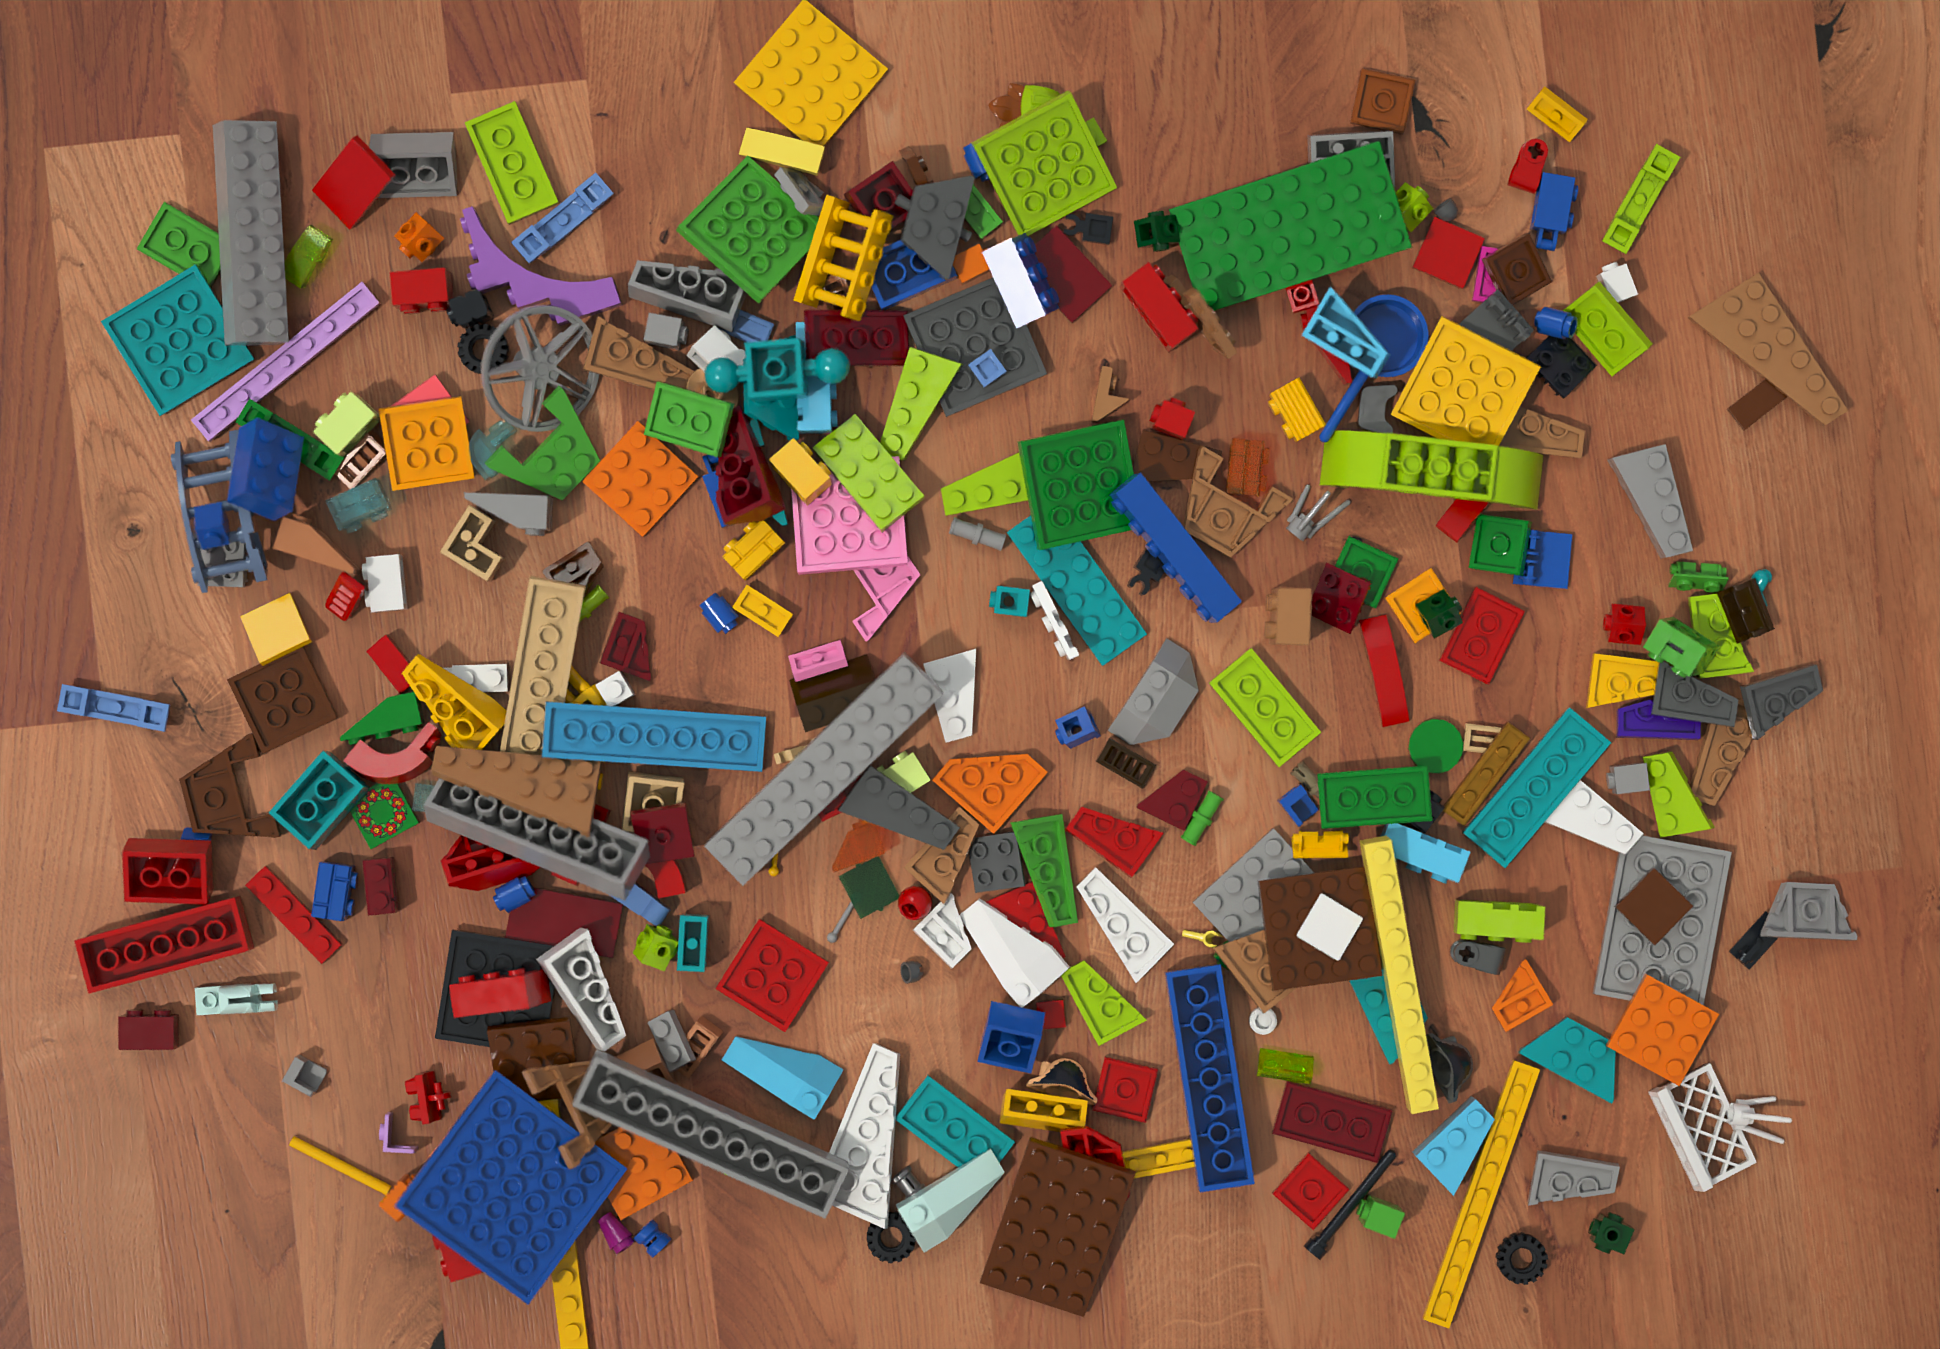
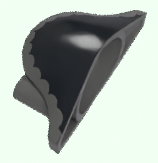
[1426,1033,1473,1104]

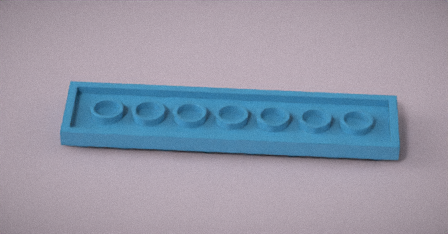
[542,702,766,772]

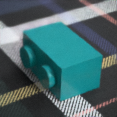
[677,913,709,972]

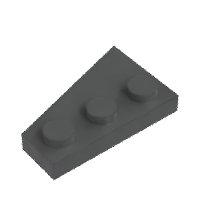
[1651,661,1738,728]

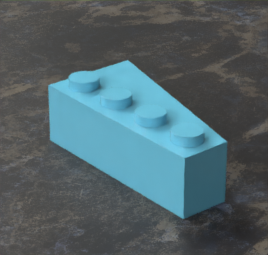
[796,322,838,434]

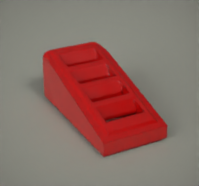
[325,572,365,621]

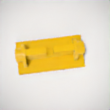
[1291,830,1349,858]

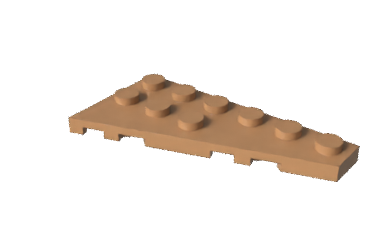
[1688,273,1848,426]
[1212,929,1296,1014]

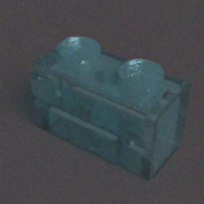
[325,478,392,534]

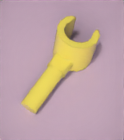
[1182,930,1223,948]

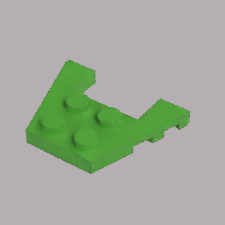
[485,386,600,500]

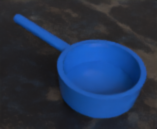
[1319,295,1429,443]

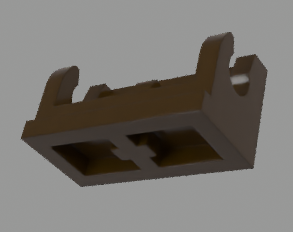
[1717,578,1775,644]

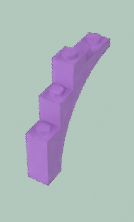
[460,206,623,326]

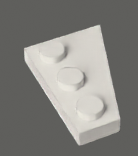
[924,649,976,743]

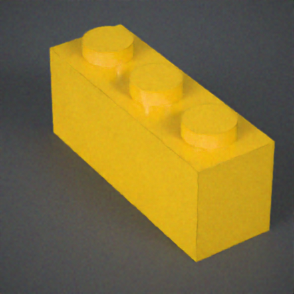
[1000,1089,1088,1132]

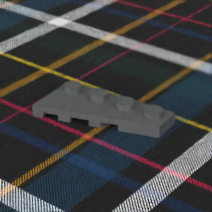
[838,765,960,850]

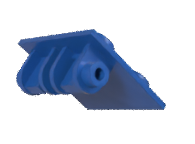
[1513,530,1572,589]

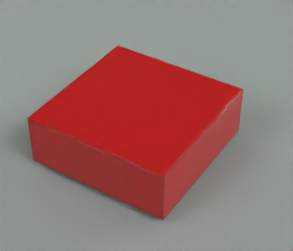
[1036,999,1066,1029]

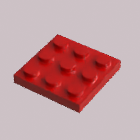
[715,918,829,1032]

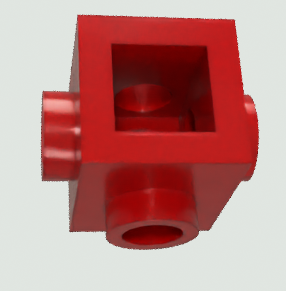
[1603,603,1646,645]

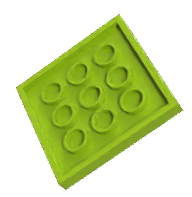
[971,90,1117,236]

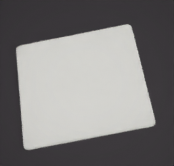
[1297,894,1363,961]

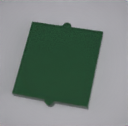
[838,855,899,919]

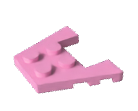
[852,555,920,641]

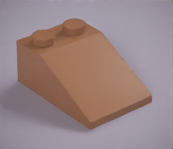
[273,514,362,575]

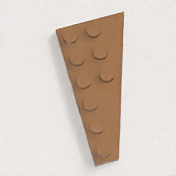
[432,746,601,838]

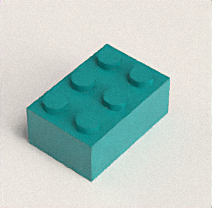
[268,750,371,850]

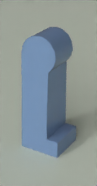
[608,882,670,926]

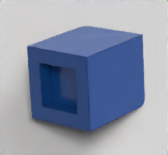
[1277,784,1318,827]

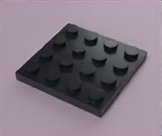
[435,929,555,1047]

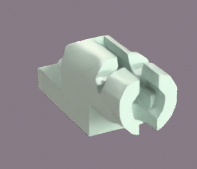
[195,983,278,1015]

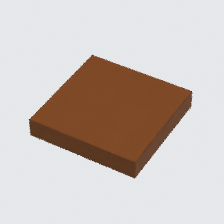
[1350,69,1415,135]

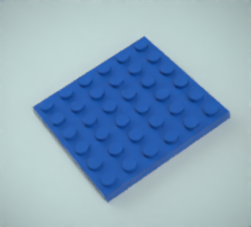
[394,1070,627,1305]

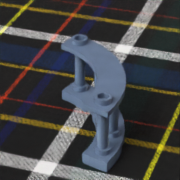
[171,429,268,593]

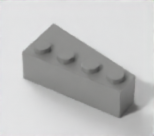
[628,260,747,332]

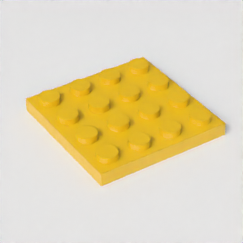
[734,0,888,147]
[1391,316,1541,446]

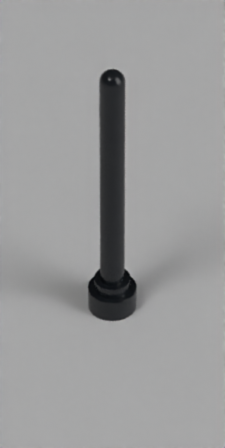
[1303,1150,1396,1260]

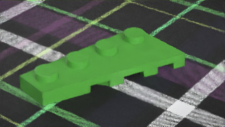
[1010,814,1078,927]

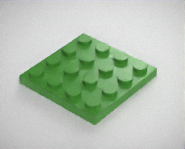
[676,156,819,303]

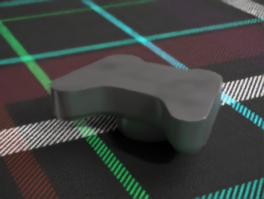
[1358,385,1398,434]

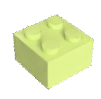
[313,392,381,457]

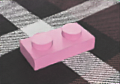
[788,640,848,682]

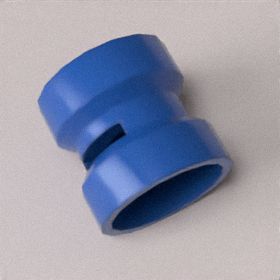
[633,1219,672,1258]

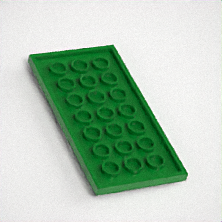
[1169,141,1413,311]

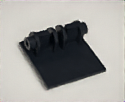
[1526,336,1597,399]

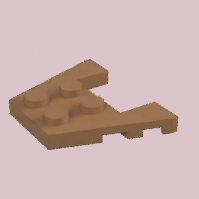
[1163,274,1237,359]
[1183,446,1293,557]
[522,1060,612,1169]

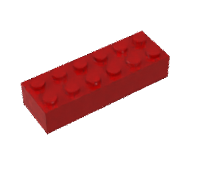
[74,896,255,994]

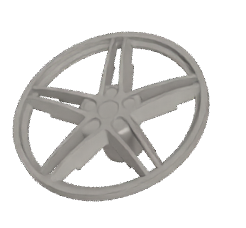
[481,305,599,432]

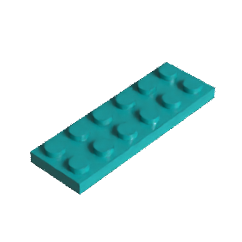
[1007,515,1147,666]
[1462,707,1611,868]

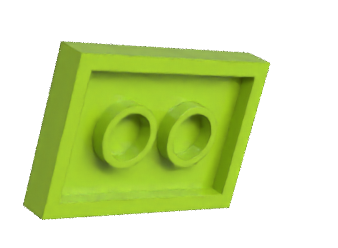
[1563,281,1653,376]

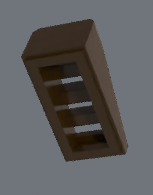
[1095,738,1156,789]

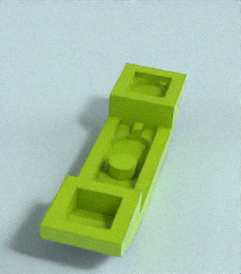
[1602,144,1680,254]

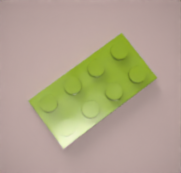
[464,101,559,225]
[812,414,925,532]
[1209,648,1321,767]

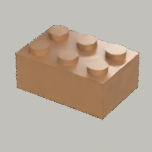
[1265,588,1311,645]

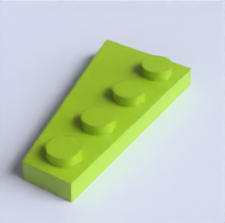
[941,453,1028,516]

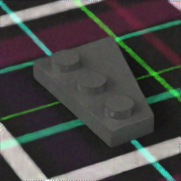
[1740,664,1823,740]

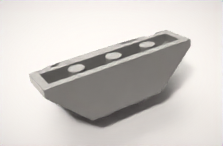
[1108,638,1199,745]

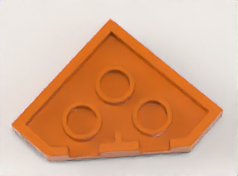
[932,754,1048,834]

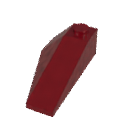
[716,405,786,525]

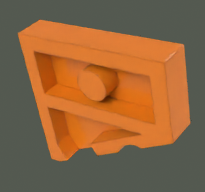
[1491,959,1553,1033]

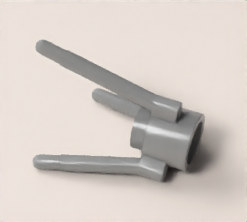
[1286,485,1351,541]

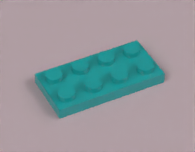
[896,1075,1015,1167]

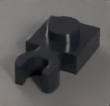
[1064,213,1113,245]
[1127,547,1164,596]

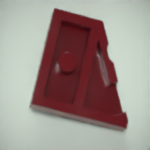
[599,611,651,681]
[1136,769,1208,831]

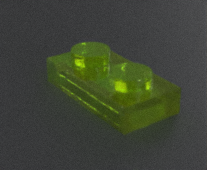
[1256,1048,1314,1085]

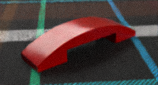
[1359,615,1410,727]

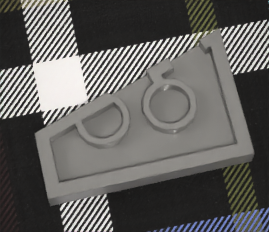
[1527,1150,1620,1205]

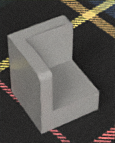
[282,1054,327,1097]

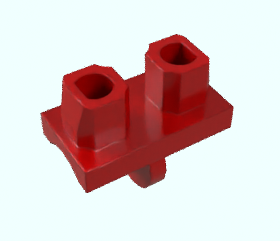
[405,1071,452,1125]

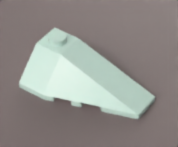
[896,1148,1005,1252]

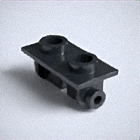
[1729,911,1778,970]

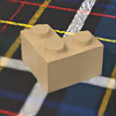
[440,505,505,582]

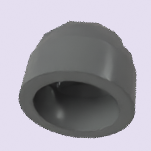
[1433,198,1458,222]
[900,961,924,984]

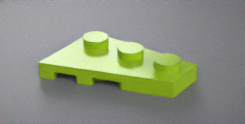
[1643,751,1715,838]

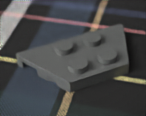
[901,176,975,280]

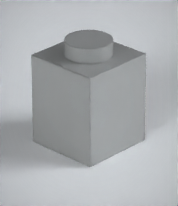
[1606,762,1650,794]

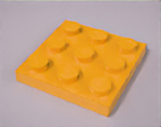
[379,396,474,491]

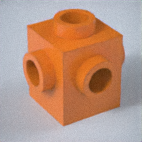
[394,212,445,262]

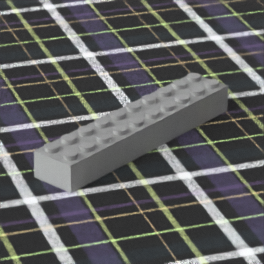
[704,652,943,886]
[572,1049,849,1219]

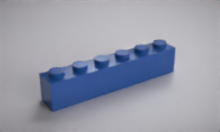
[1109,473,1242,623]

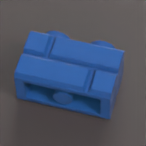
[311,861,359,921]

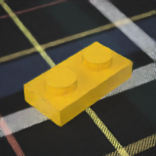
[1527,86,1588,142]
[732,585,793,637]

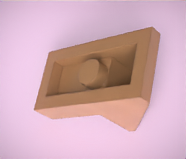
[1091,366,1130,423]

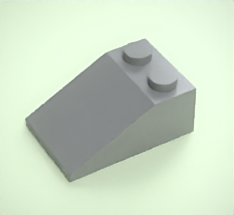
[464,492,553,536]

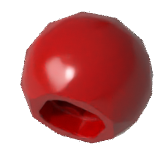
[898,886,932,920]

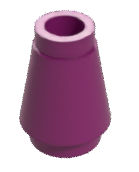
[597,1212,634,1255]

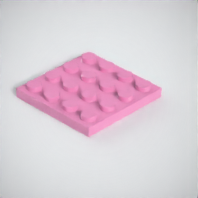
[791,456,908,575]

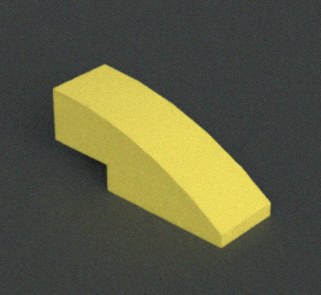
[739,128,825,176]

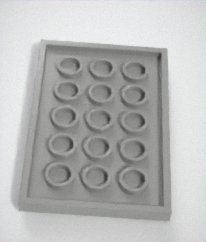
[1593,836,1732,1005]

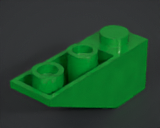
[340,692,425,745]

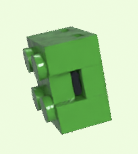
[1643,617,1720,678]

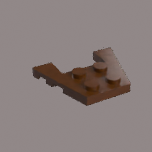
[179,733,281,838]

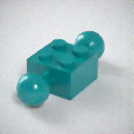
[704,338,850,402]

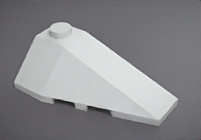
[959,898,1070,1008]

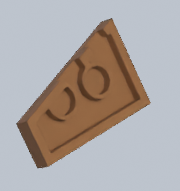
[904,806,981,905]

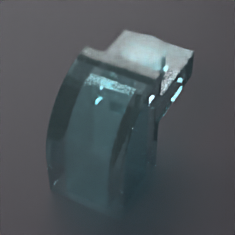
[469,420,517,481]

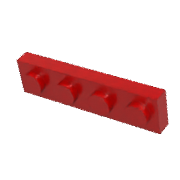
[245,865,343,964]

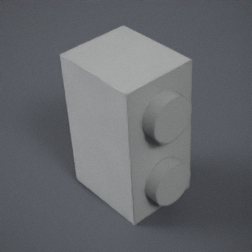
[644,313,689,350]

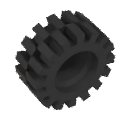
[457,324,509,374]
[867,1211,916,1263]
[1496,1232,1548,1285]

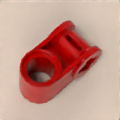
[1508,139,1548,194]

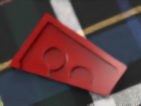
[1065,807,1163,878]

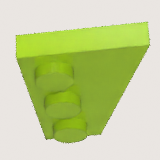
[1688,594,1754,679]
[1061,960,1147,1046]

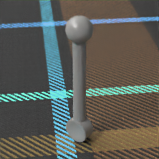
[827,892,862,943]

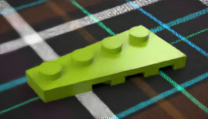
[880,347,963,460]

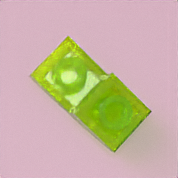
[284,225,333,288]

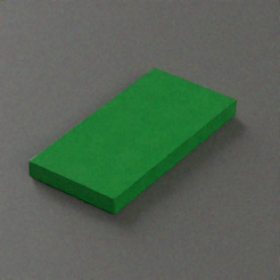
[1317,766,1432,829]

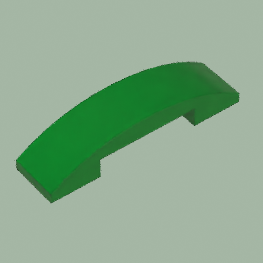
[235,399,345,481]

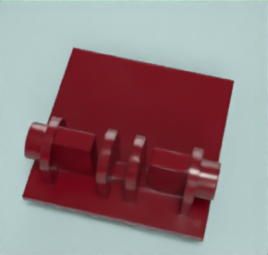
[1311,563,1371,634]

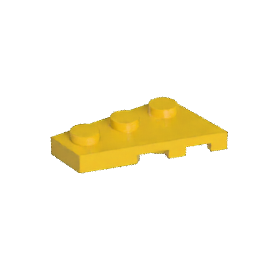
[1586,653,1673,708]

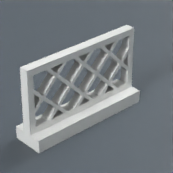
[1648,1063,1757,1192]

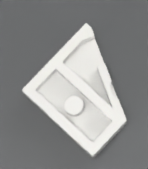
[913,893,972,969]

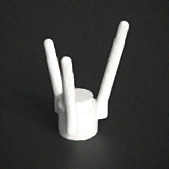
[1727,1096,1792,1144]

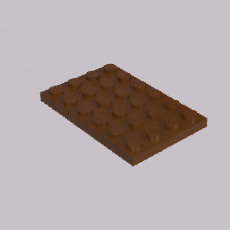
[980,1137,1136,1317]

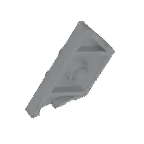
[1761,882,1857,941]

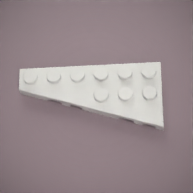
[829,1043,900,1229]

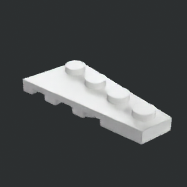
[1076,867,1174,983]

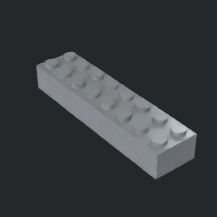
[213,120,289,346]
[424,778,650,901]

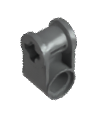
[1450,939,1506,975]

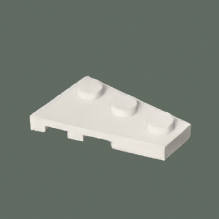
[1029,581,1079,660]
[1545,780,1644,855]

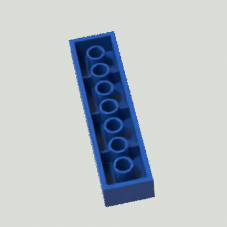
[1164,964,1255,1192]

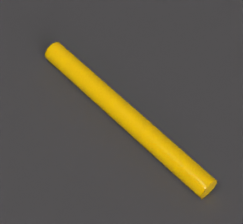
[289,1136,392,1195]

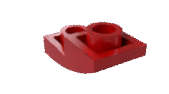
[1286,280,1320,314]
[1435,499,1490,543]

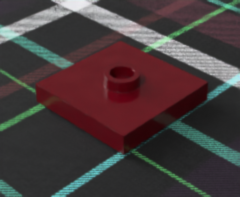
[630,803,695,864]

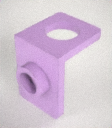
[379,1112,418,1154]

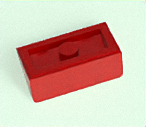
[366,634,410,694]

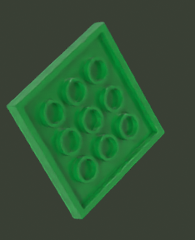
[1017,419,1134,550]

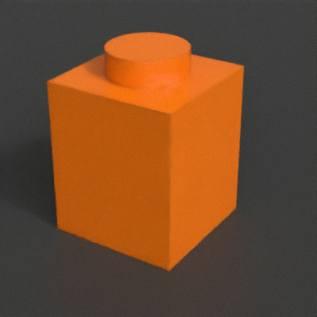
[953,244,990,285]

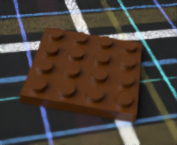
[1257,867,1382,991]

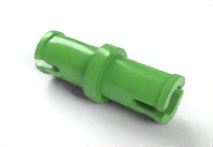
[1181,790,1224,846]

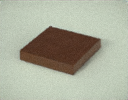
[1482,233,1552,305]
[1614,867,1693,945]

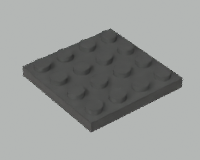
[903,278,1047,417]

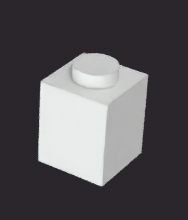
[1596,262,1638,303]
[596,671,636,706]

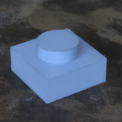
[968,349,1007,388]

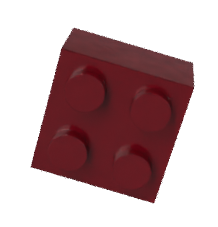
[843,161,913,230]

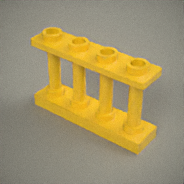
[793,195,893,321]

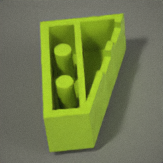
[1453,899,1545,943]

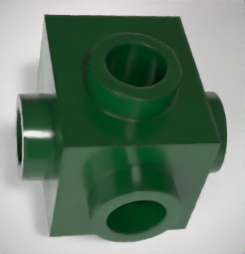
[1134,211,1180,252]
[1415,589,1463,639]
[1588,1212,1635,1255]

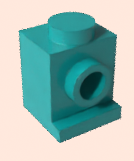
[989,586,1030,617]

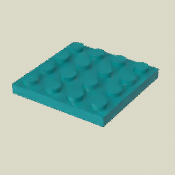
[101,264,255,416]

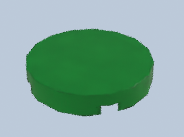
[1408,719,1463,774]

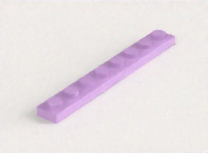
[191,282,381,442]

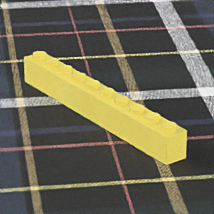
[1360,835,1439,1114]

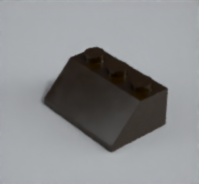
[789,654,876,732]

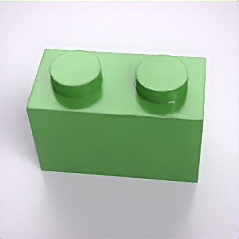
[1356,1194,1405,1239]

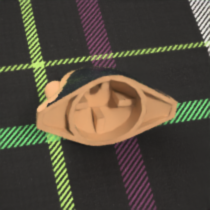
[1026,1058,1097,1105]

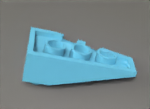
[722,1036,844,1120]

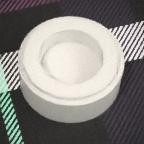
[1249,1007,1277,1035]

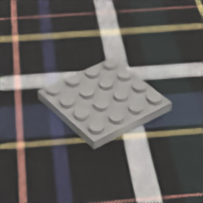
[1193,828,1314,942]

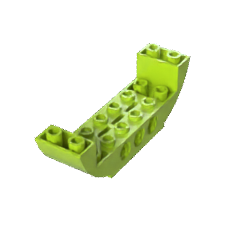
[1320,430,1544,510]

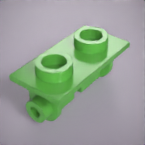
[1668,561,1728,593]

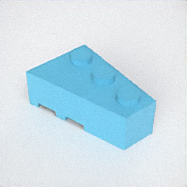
[1302,287,1390,379]
[1380,823,1470,884]
[1412,1096,1495,1196]

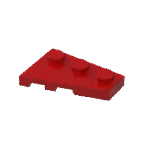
[985,881,1066,958]

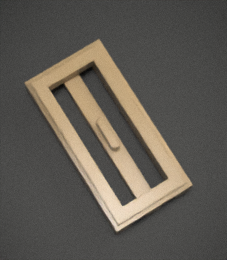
[1463,723,1521,757]

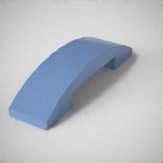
[511,172,614,264]
[57,684,170,732]

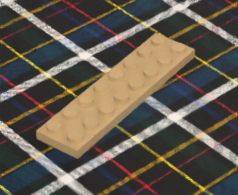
[500,576,585,755]

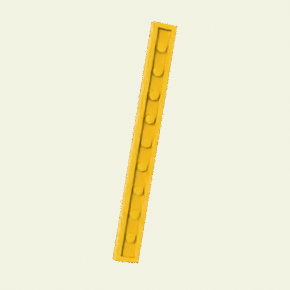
[1422,1060,1540,1328]
[537,1099,590,1349]

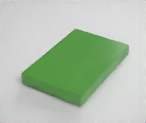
[137,202,221,288]
[644,381,734,457]

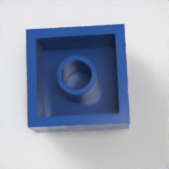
[977,1001,1045,1074]

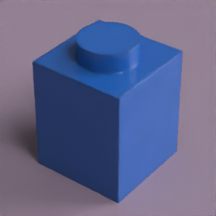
[194,502,230,550]

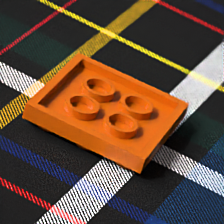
[582,421,699,537]
[1606,974,1719,1086]
[595,1127,693,1220]

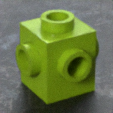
[1396,182,1434,232]
[633,924,678,971]

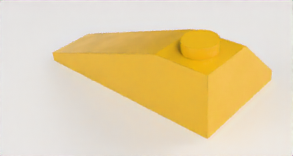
[402,654,507,750]

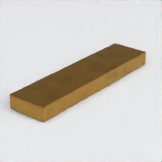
[1443,721,1530,826]

